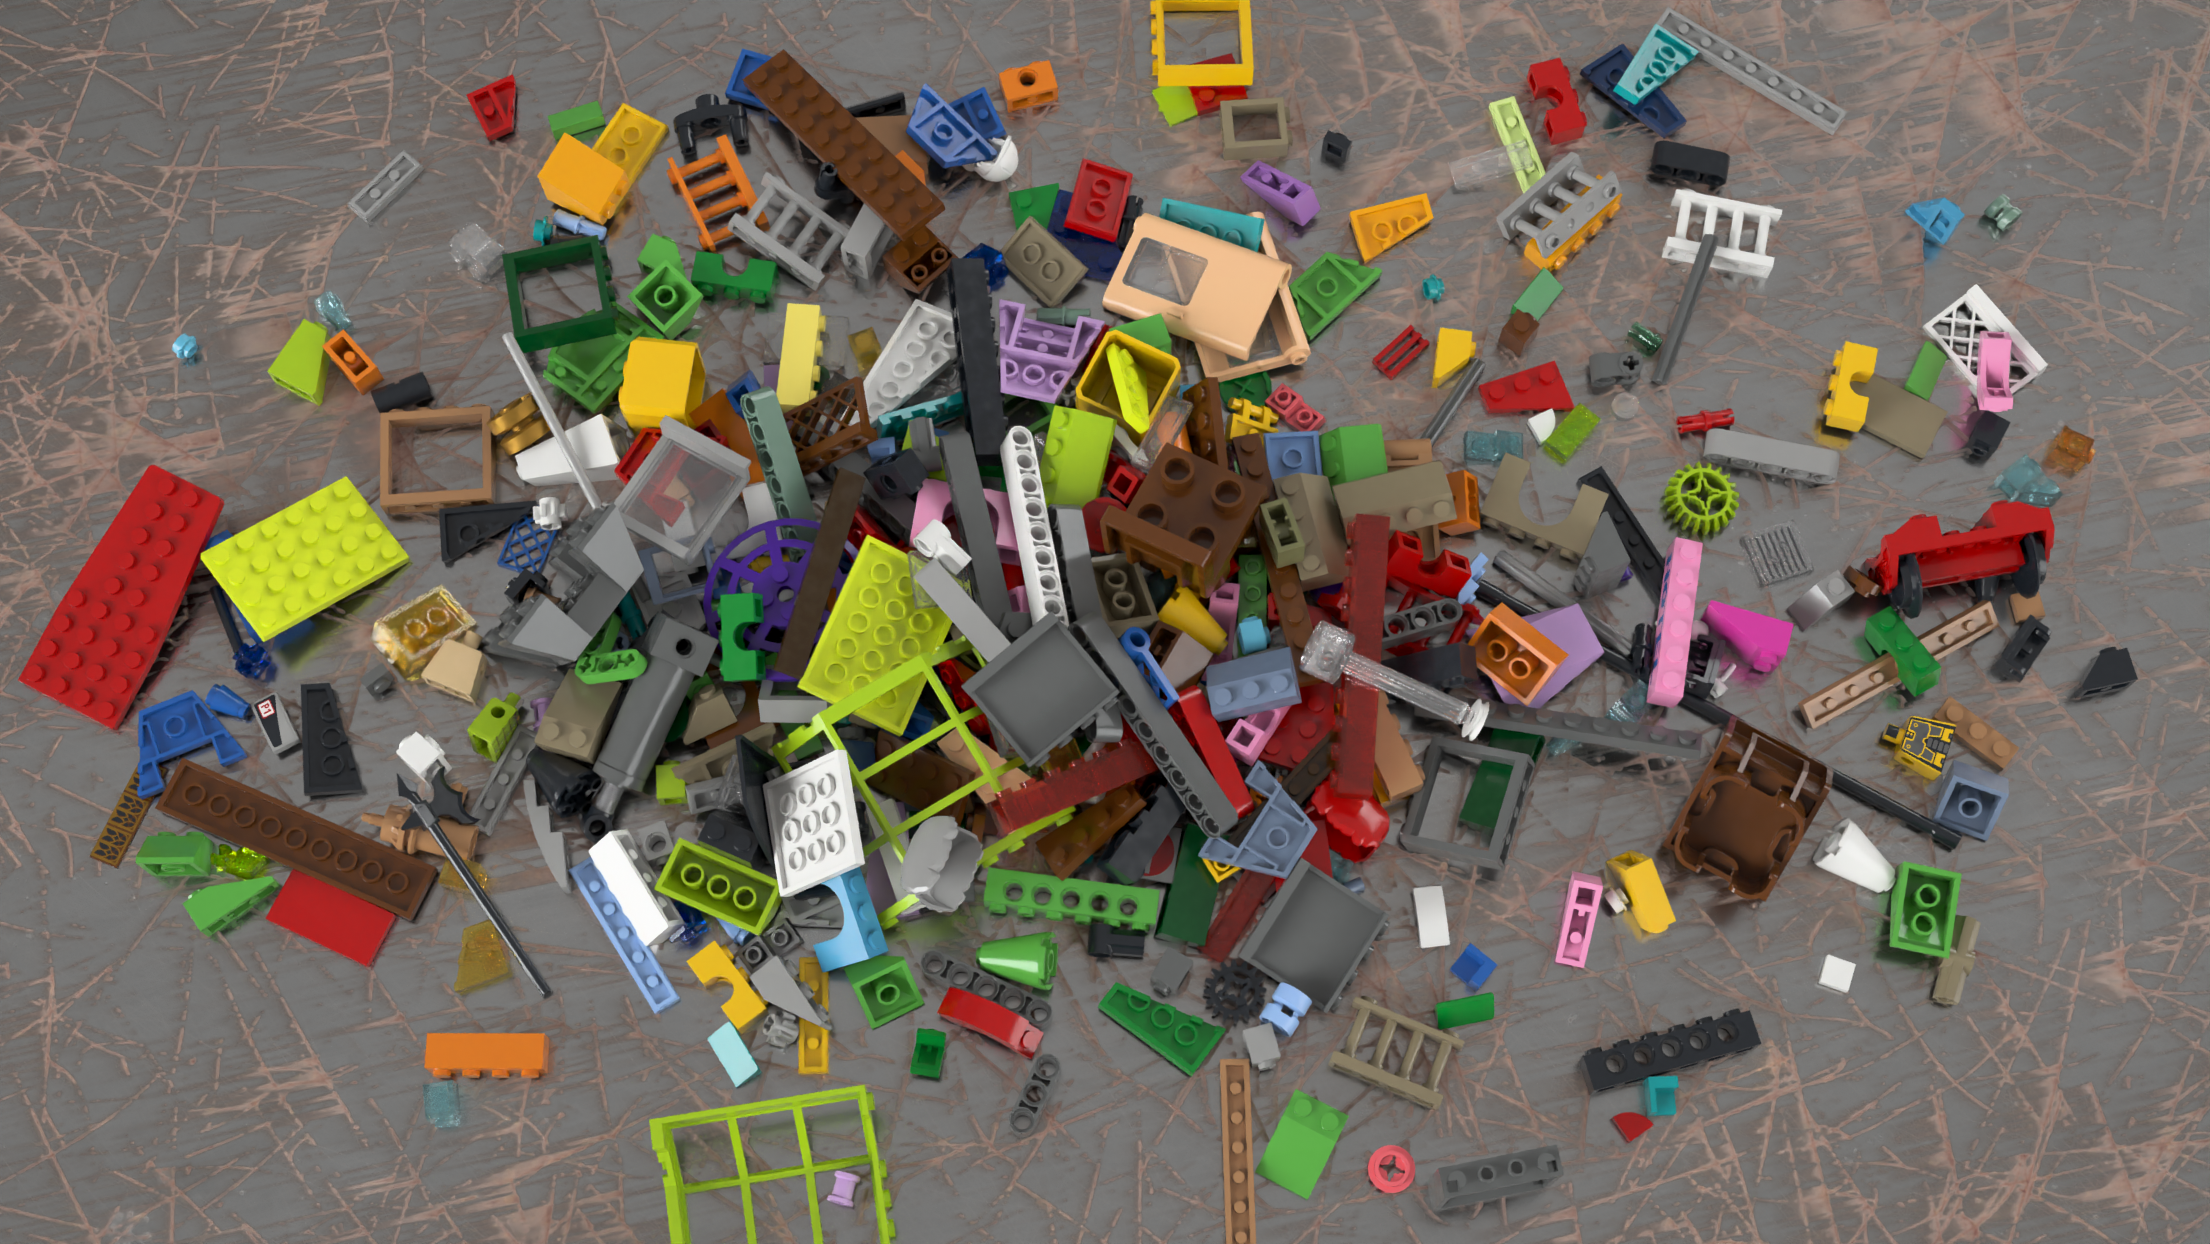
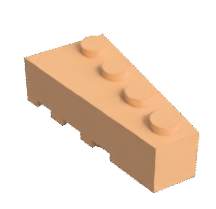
[937,728,1055,835]

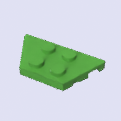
[1289,252,1382,341]

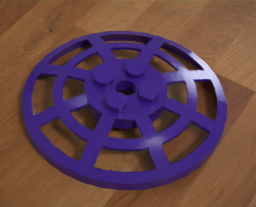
[703,518,858,682]

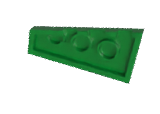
[1098,982,1226,1077]

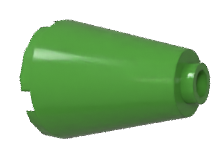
[976,932,1058,990]

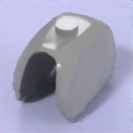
[900,816,984,913]

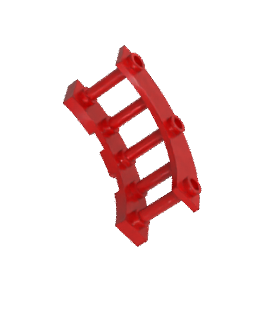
[1317,547,1485,657]

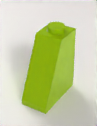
[267,319,331,406]

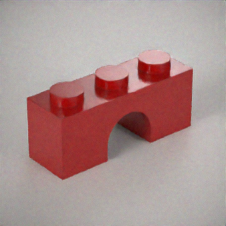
[1527,58,1587,145]
[1103,449,1147,504]
[1379,530,1472,599]

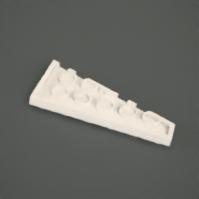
[840,299,957,428]

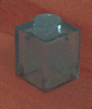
[423,1080,461,1127]

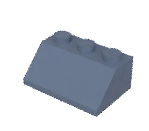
[1206,647,1302,722]

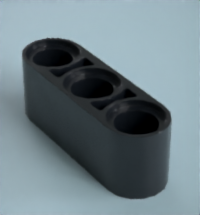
[1650,140,1730,186]

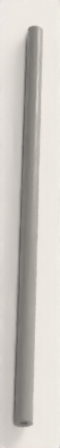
[502,332,651,603]

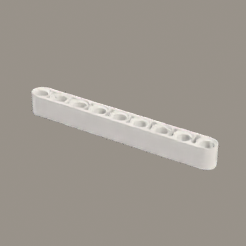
[1000,426,1069,629]

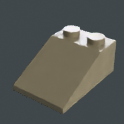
[534,669,624,764]

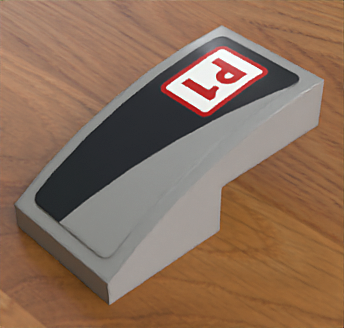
[250,691,301,755]

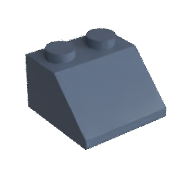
[1932,760,2009,841]

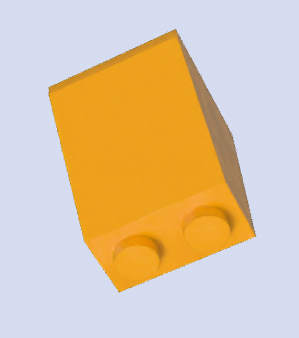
[538,132,629,226]

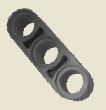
[1009,1053,1061,1138]

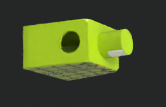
[467,692,524,763]

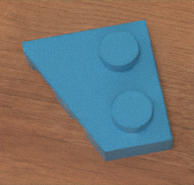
[1905,197,1965,245]

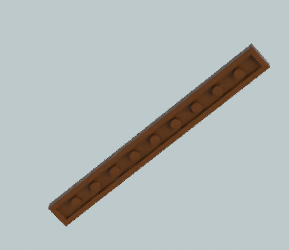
[1232,433,1326,688]

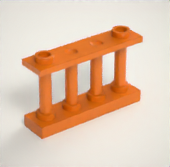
[666,134,770,254]

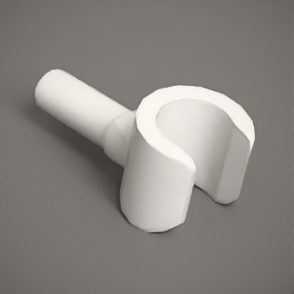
[1710,663,1736,699]

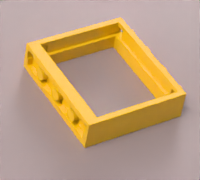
[1150,0,1254,86]

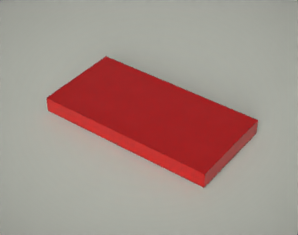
[265,869,397,968]

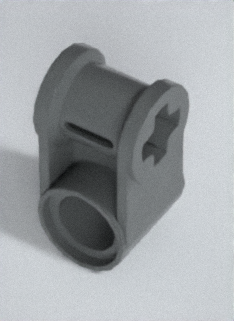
[1589,352,1643,387]

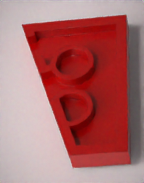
[1478,360,1575,413]

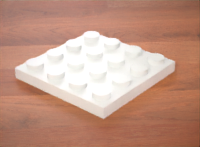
[763,749,865,897]

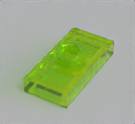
[1545,403,1601,461]

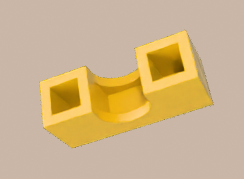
[1823,341,1878,432]
[686,940,769,1034]

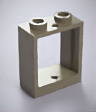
[1219,97,1293,161]

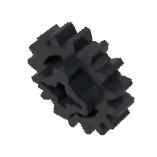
[1203,959,1267,1024]

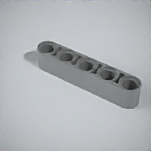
[1703,429,1840,484]
[913,557,1012,662]

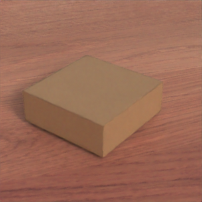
[2009,590,2046,623]

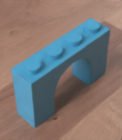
[813,866,889,973]

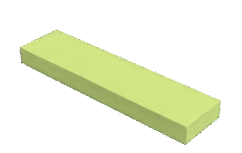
[1489,96,1546,193]

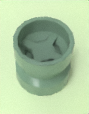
[1984,194,2023,232]

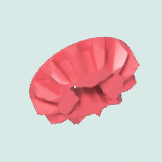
[1368,1145,1415,1193]

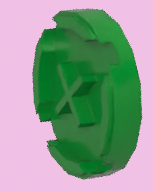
[1218,362,1272,414]

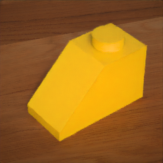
[1432,327,1476,388]

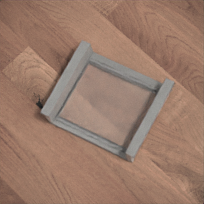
[601,415,751,566]

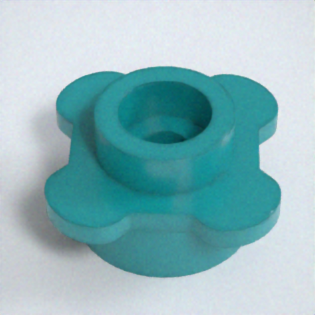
[533,216,553,246]

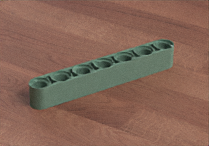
[740,386,818,563]

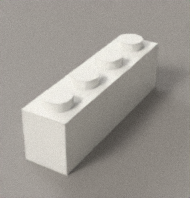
[588,829,685,946]

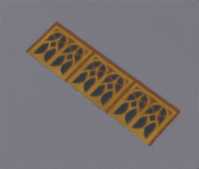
[89,761,169,868]

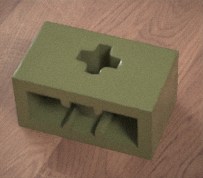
[1259,497,1305,568]

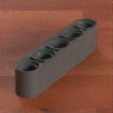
[921,950,1052,1030]

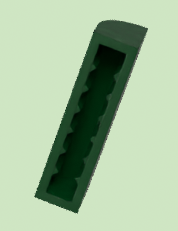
[1459,728,1546,837]
[1154,823,1230,947]

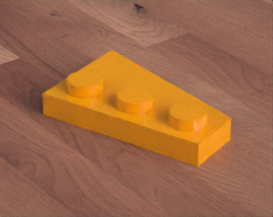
[1349,193,1434,264]

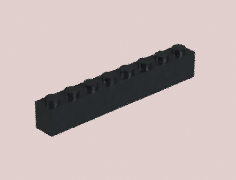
[946,258,1008,466]

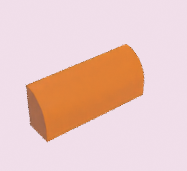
[689,388,765,500]

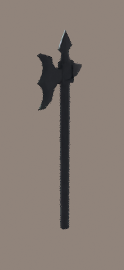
[397,766,551,996]

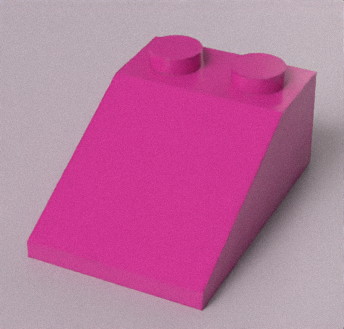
[1700,600,1794,672]

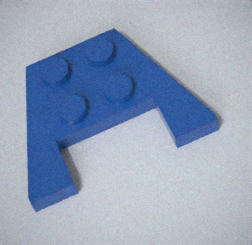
[137,690,248,800]

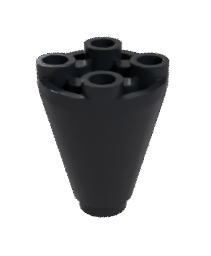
[526,746,604,818]

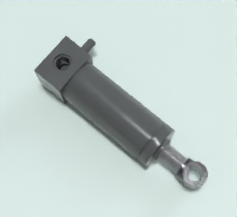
[580,611,723,843]

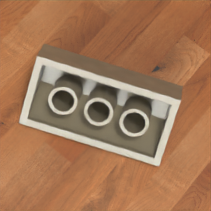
[1332,460,1457,545]
[1273,473,1356,592]

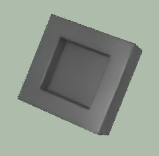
[359,663,395,696]

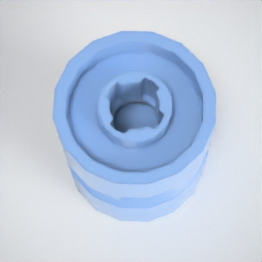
[1259,982,1312,1037]

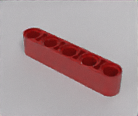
[1169,685,1254,820]

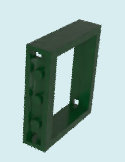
[502,235,620,354]

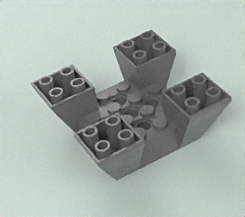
[480,502,644,667]

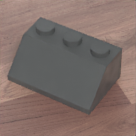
[1574,511,1631,599]

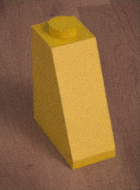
[1606,850,1676,933]

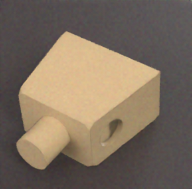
[421,631,488,703]

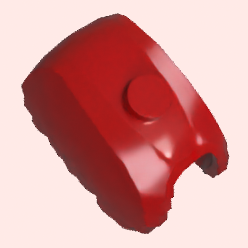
[1303,777,1390,864]

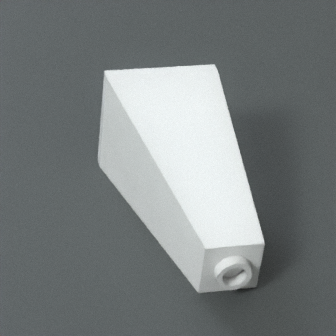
[515,414,631,486]

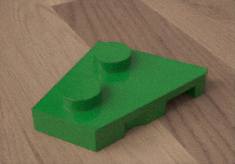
[1009,183,1059,231]

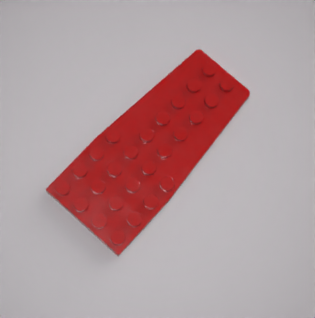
[18,465,224,730]

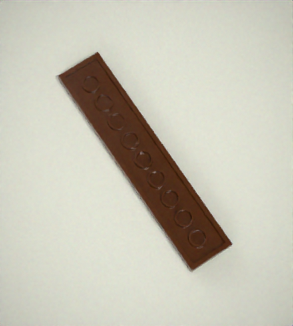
[742,49,946,242]
[155,758,438,921]

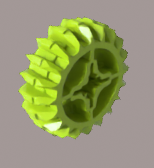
[1664,462,1739,535]

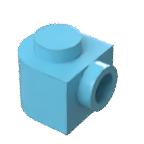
[1236,616,1271,655]

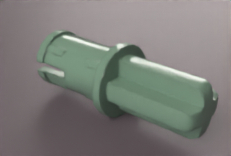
[1036,306,1091,327]

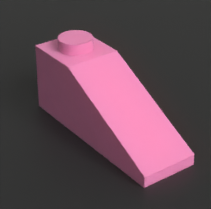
[1555,871,1603,968]

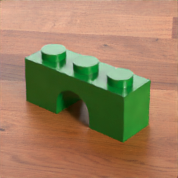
[691,251,779,303]
[717,593,766,682]
[1864,606,1942,697]

